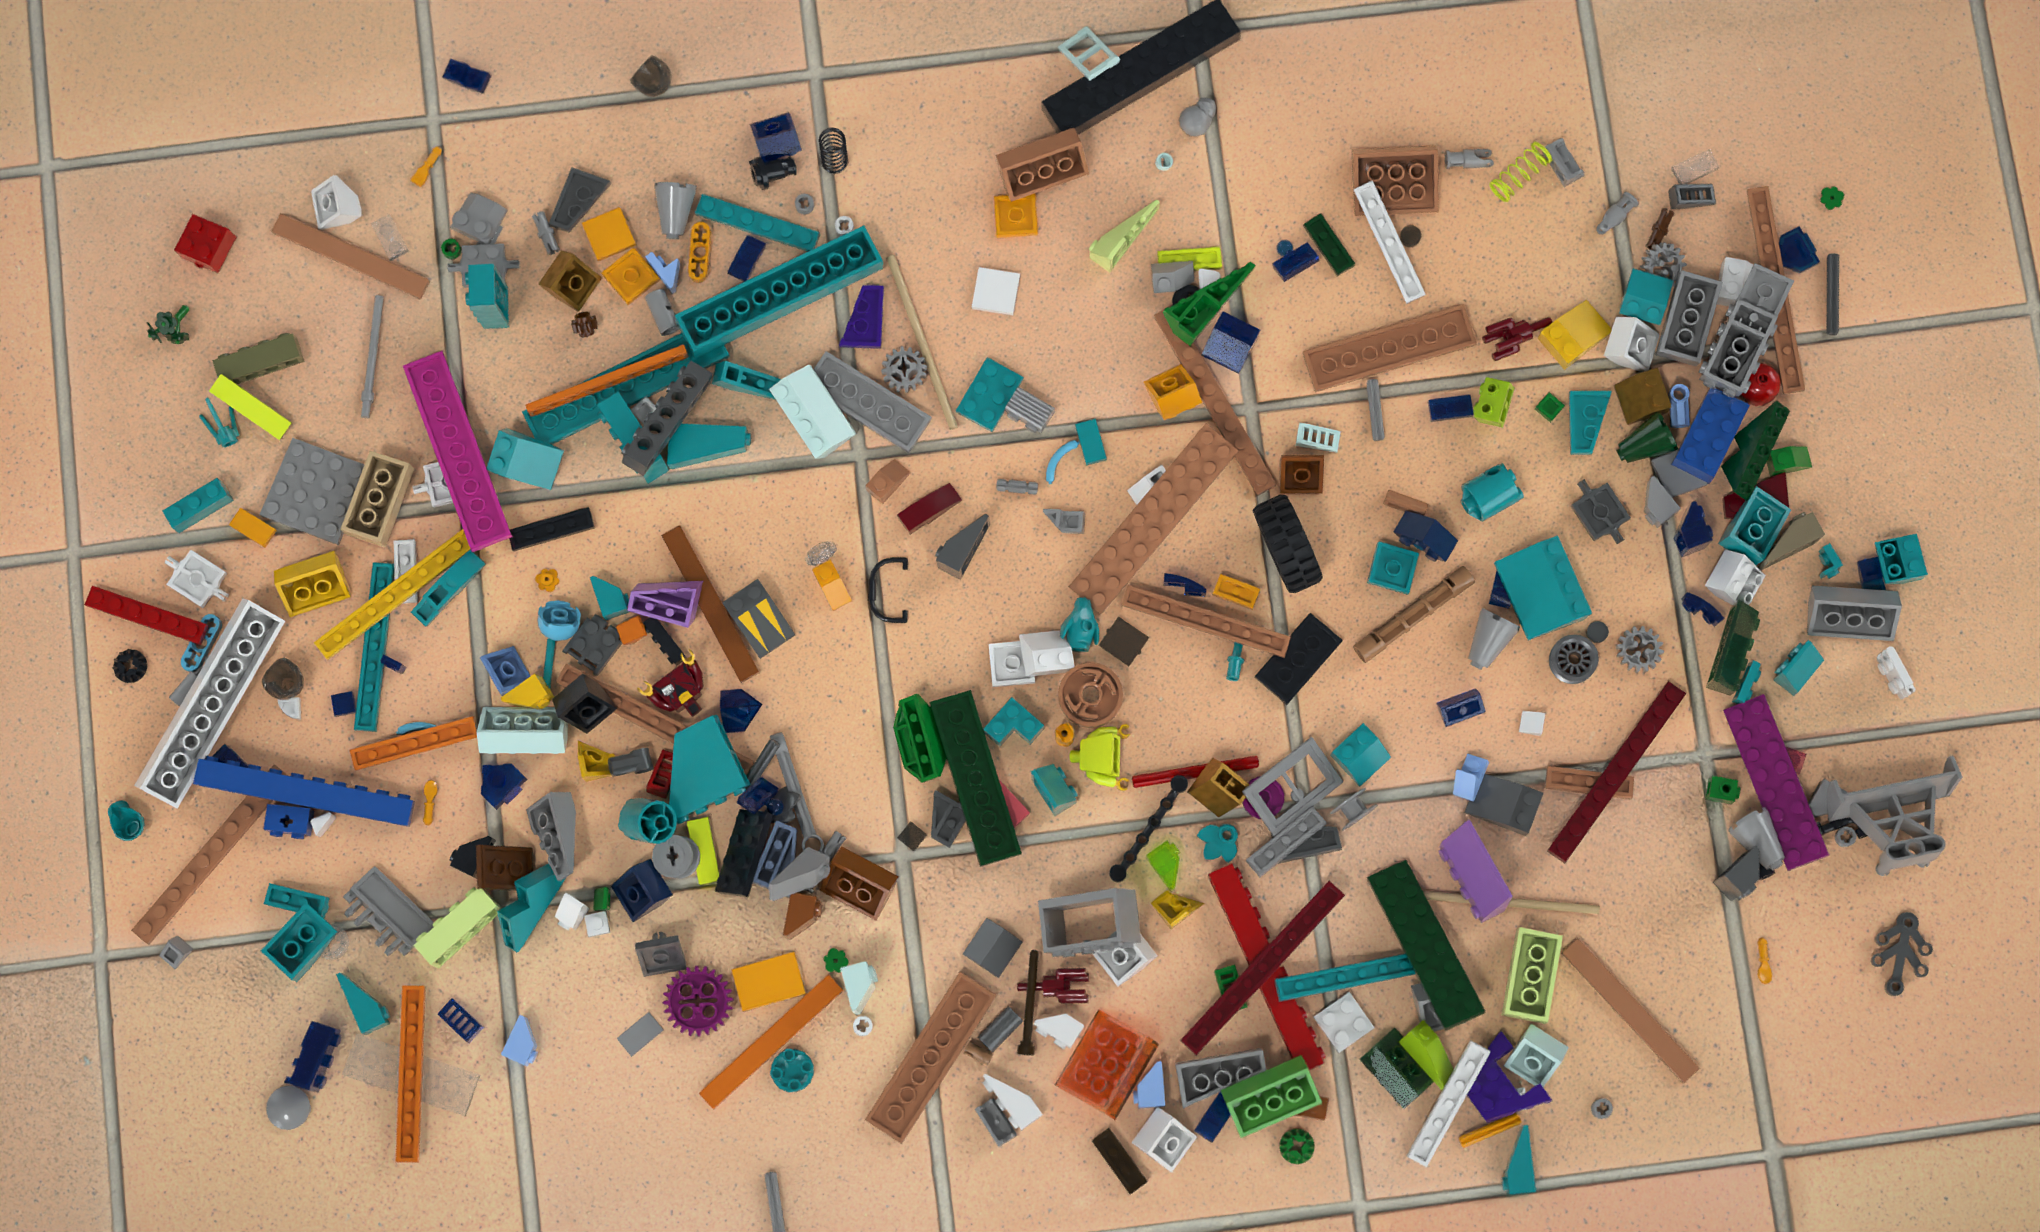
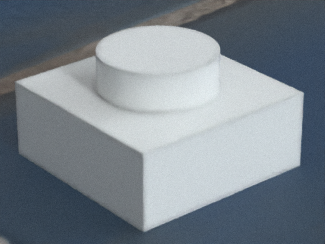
[584,911,610,937]

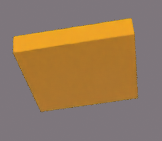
[994,193,1038,238]
[582,207,636,261]
[601,247,660,305]

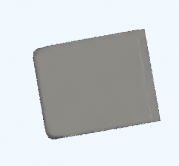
[159,936,192,969]

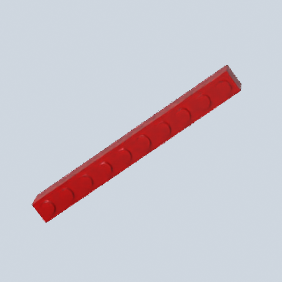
[1208,864,1326,1071]

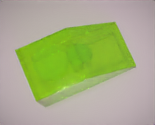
[1146,841,1180,892]

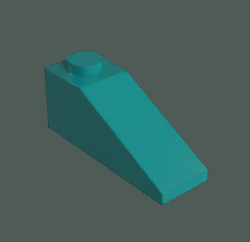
[711,361,782,400]
[336,973,390,1035]
[1501,1125,1536,1195]

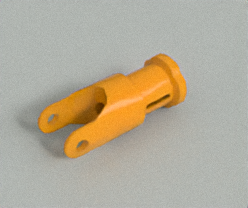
[1055,723,1074,747]

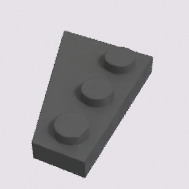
[549,168,611,233]
[1271,826,1342,864]

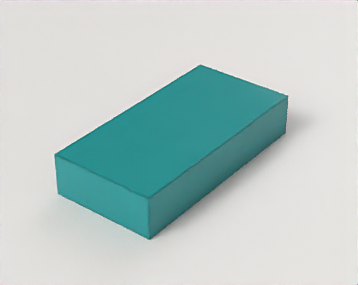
[1075,419,1107,466]

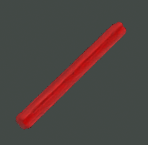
[1132,756,1259,788]

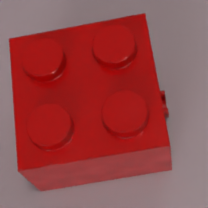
[174,214,237,273]

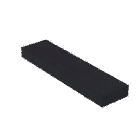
[509,507,595,552]

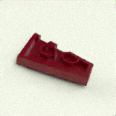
[1722,472,1789,519]

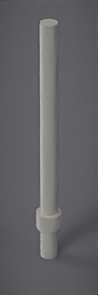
[361,295,384,418]

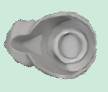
[1179,97,1216,137]

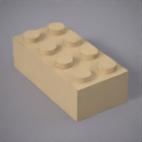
[340,451,414,547]

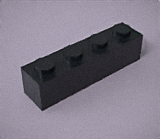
[643,617,687,666]

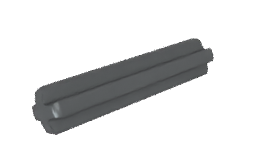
[743,739,780,795]

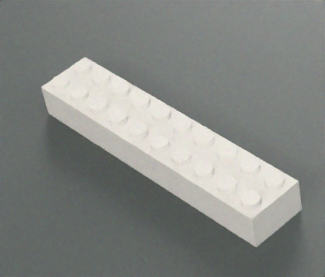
[134,598,285,809]

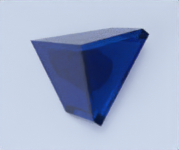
[720,689,763,733]

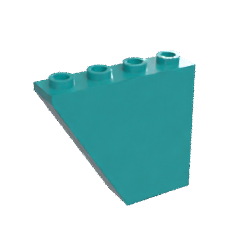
[669,715,751,825]

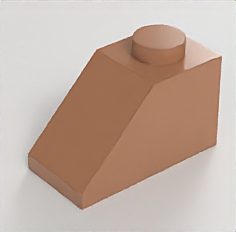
[865,459,910,504]

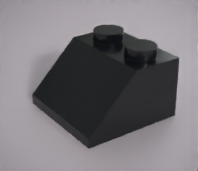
[552,674,618,734]

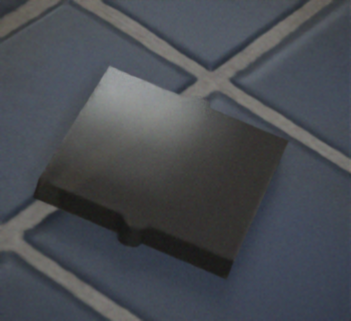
[1098,617,1149,666]

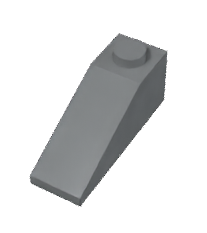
[769,847,830,901]

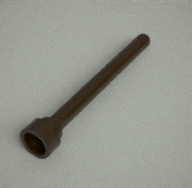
[1017,949,1039,1056]

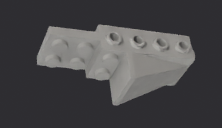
[1699,263,1794,398]

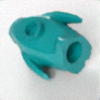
[1060,597,1099,653]

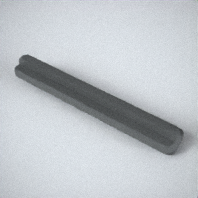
[1826,253,1839,335]

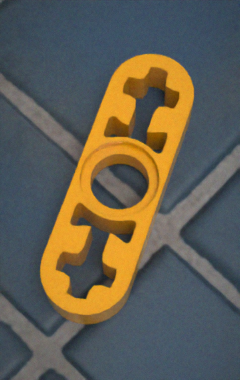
[688,222,711,283]

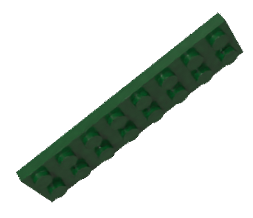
[929,690,1022,867]
[1367,860,1485,1031]

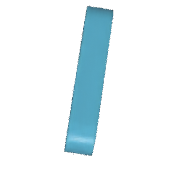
[181,614,222,672]

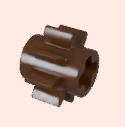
[571,312,598,338]

